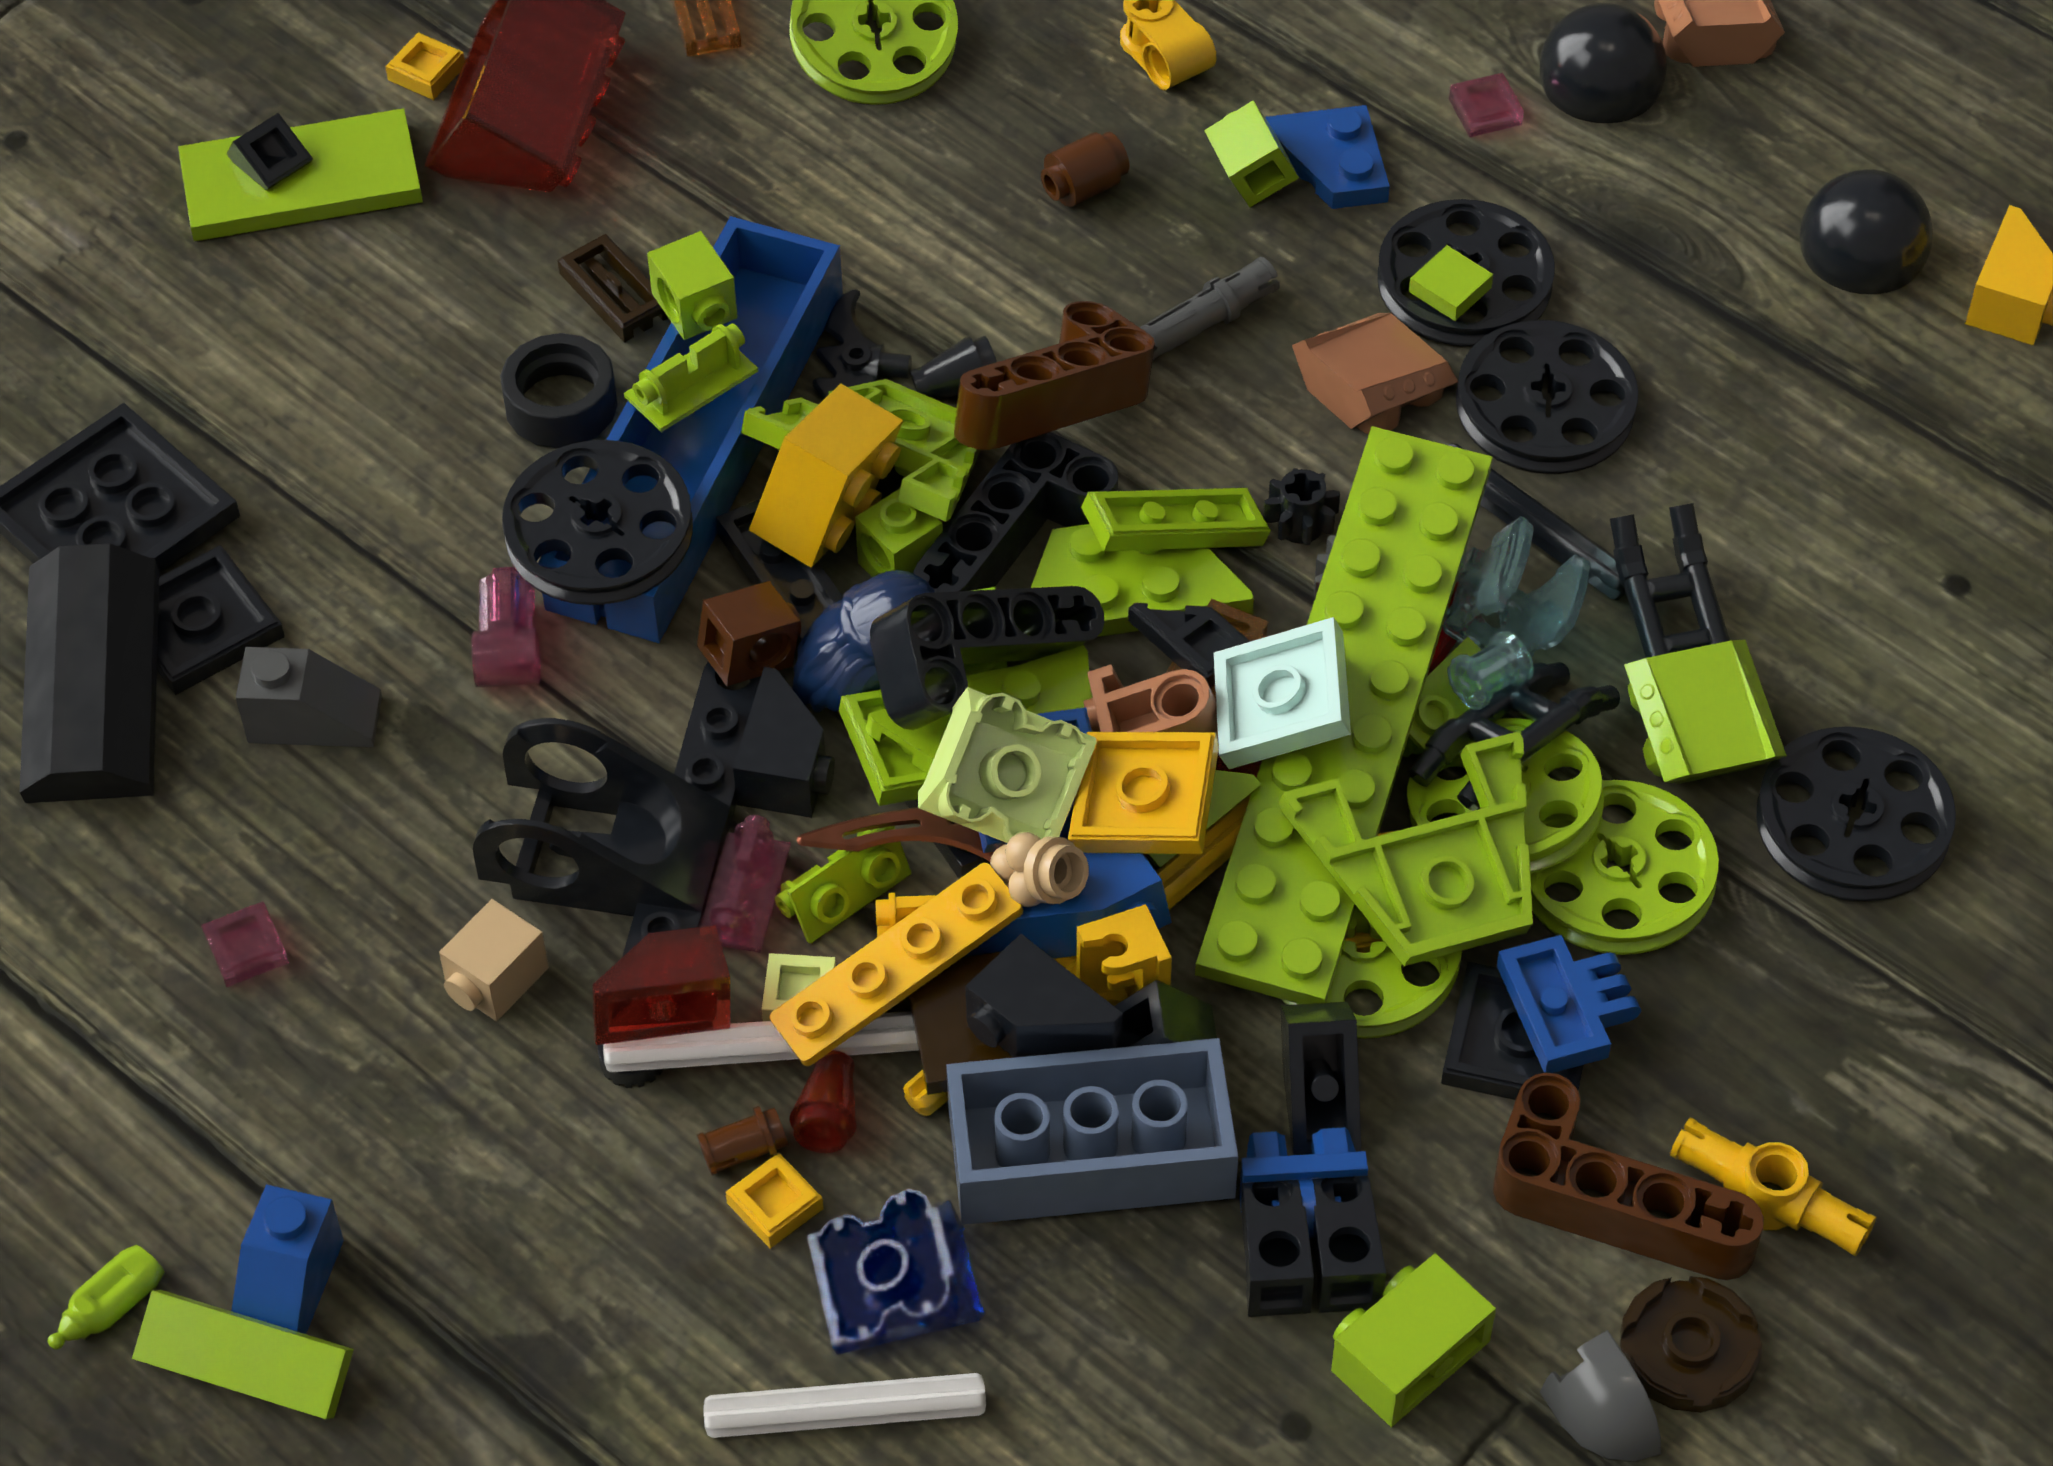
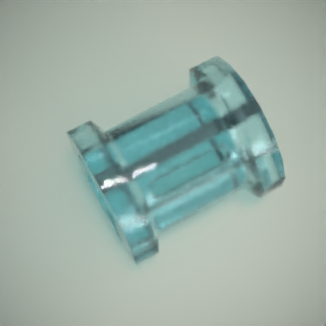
[1447,631,1534,710]

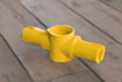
[1670,1117,1877,1256]

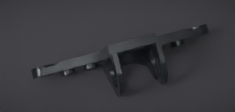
[473,662,761,1088]

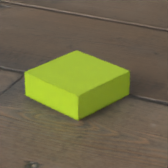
[1409,245,1493,321]

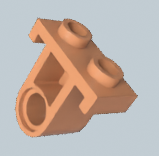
[1084,664,1218,740]

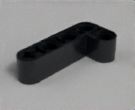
[913,432,1118,592]
[870,586,1105,730]

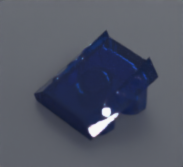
[807,1189,986,1355]

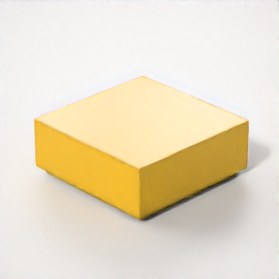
[385,32,466,100]
[726,1152,823,1249]

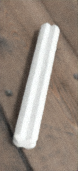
[704,1373,986,1438]

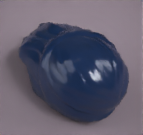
[792,570,935,713]

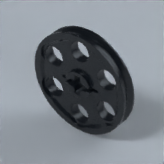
[1377,199,1555,346]
[1456,320,1638,474]
[502,440,693,605]
[1756,726,1956,902]

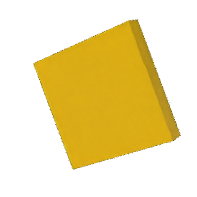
[1068,732,1219,854]

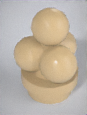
[990,832,1089,907]

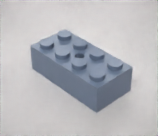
[946,1038,1238,1225]

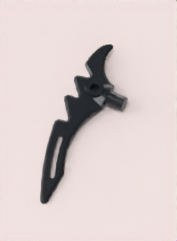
[812,289,912,400]

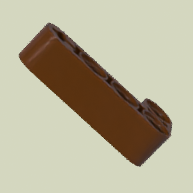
[954,301,1155,450]
[1493,1073,1764,1280]

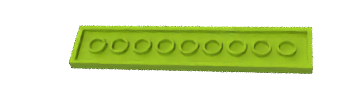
[1195,426,1493,1004]

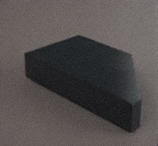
[1128,603,1251,688]

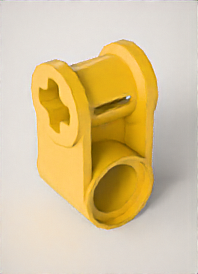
[1120,0,1217,90]

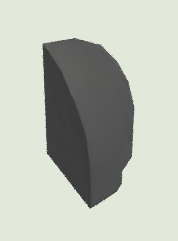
[1540,1330,1661,1461]

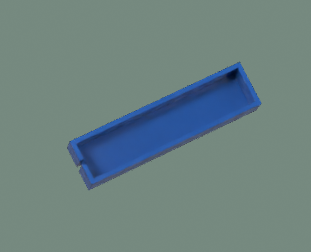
[538,216,843,643]

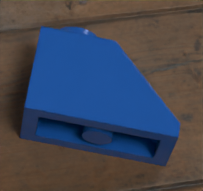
[231,1184,344,1334]

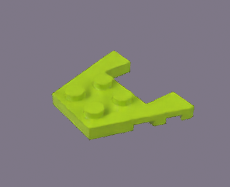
[741,379,981,522]
[1278,731,1533,966]

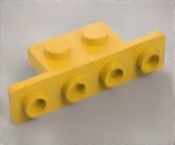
[769,863,1023,1066]

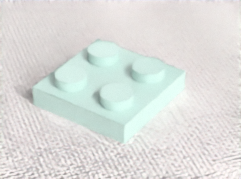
[1214,617,1351,769]

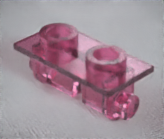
[696,815,791,953]

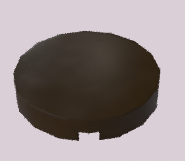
[1620,1276,1762,1413]

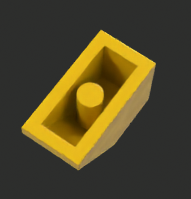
[1965,205,2053,346]

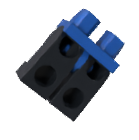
[1239,1127,1386,1317]

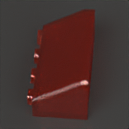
[425,0,626,192]

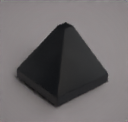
[227,112,313,191]

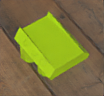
[1624,640,1787,784]

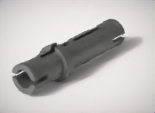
[1139,257,1280,360]

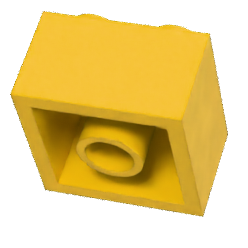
[749,384,903,568]

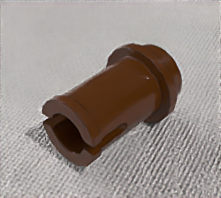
[697,1106,789,1176]

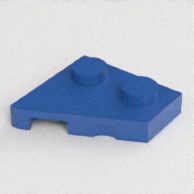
[1265,105,1390,209]

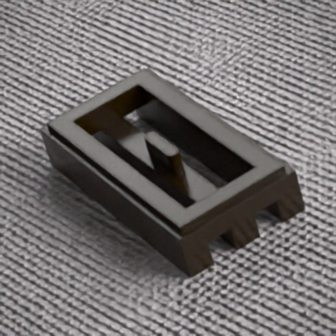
[557,234,668,343]

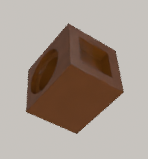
[697,581,801,686]

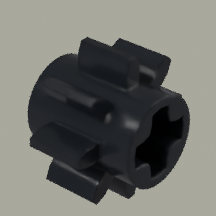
[1263,468,1340,545]

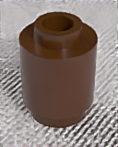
[1041,132,1130,207]

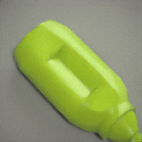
[48,1245,165,1350]

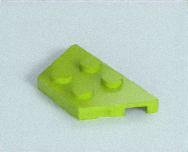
[1031,524,1254,637]
[866,645,1091,772]

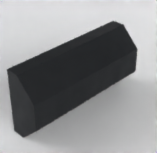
[20,543,160,803]

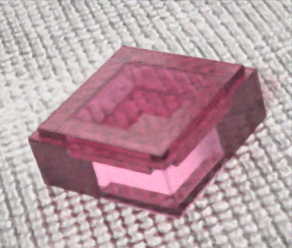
[1449,73,1524,138]
[201,901,289,987]

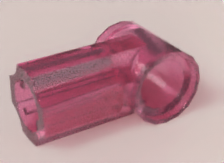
[472,567,541,688]

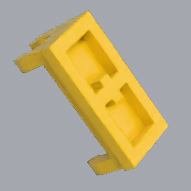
[1076,904,1172,1006]

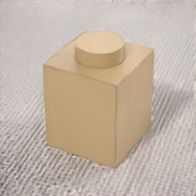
[439,899,549,1022]

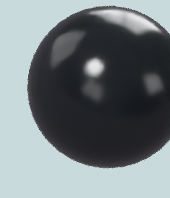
[1540,3,1667,123]
[1800,169,1933,294]

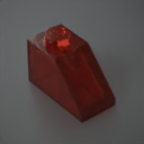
[592,925,730,1045]

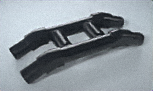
[1610,503,1730,658]
[1407,662,1620,811]

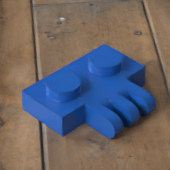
[1497,935,1641,1073]

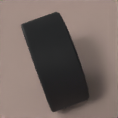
[500,333,618,448]

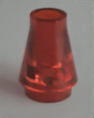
[789,1050,857,1153]

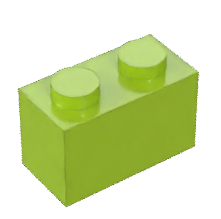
[1331,1253,1496,1427]

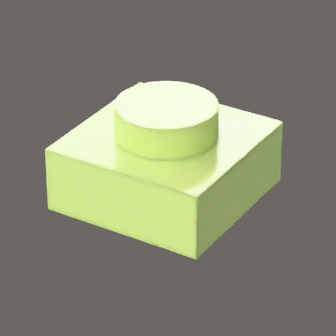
[761,953,836,1021]

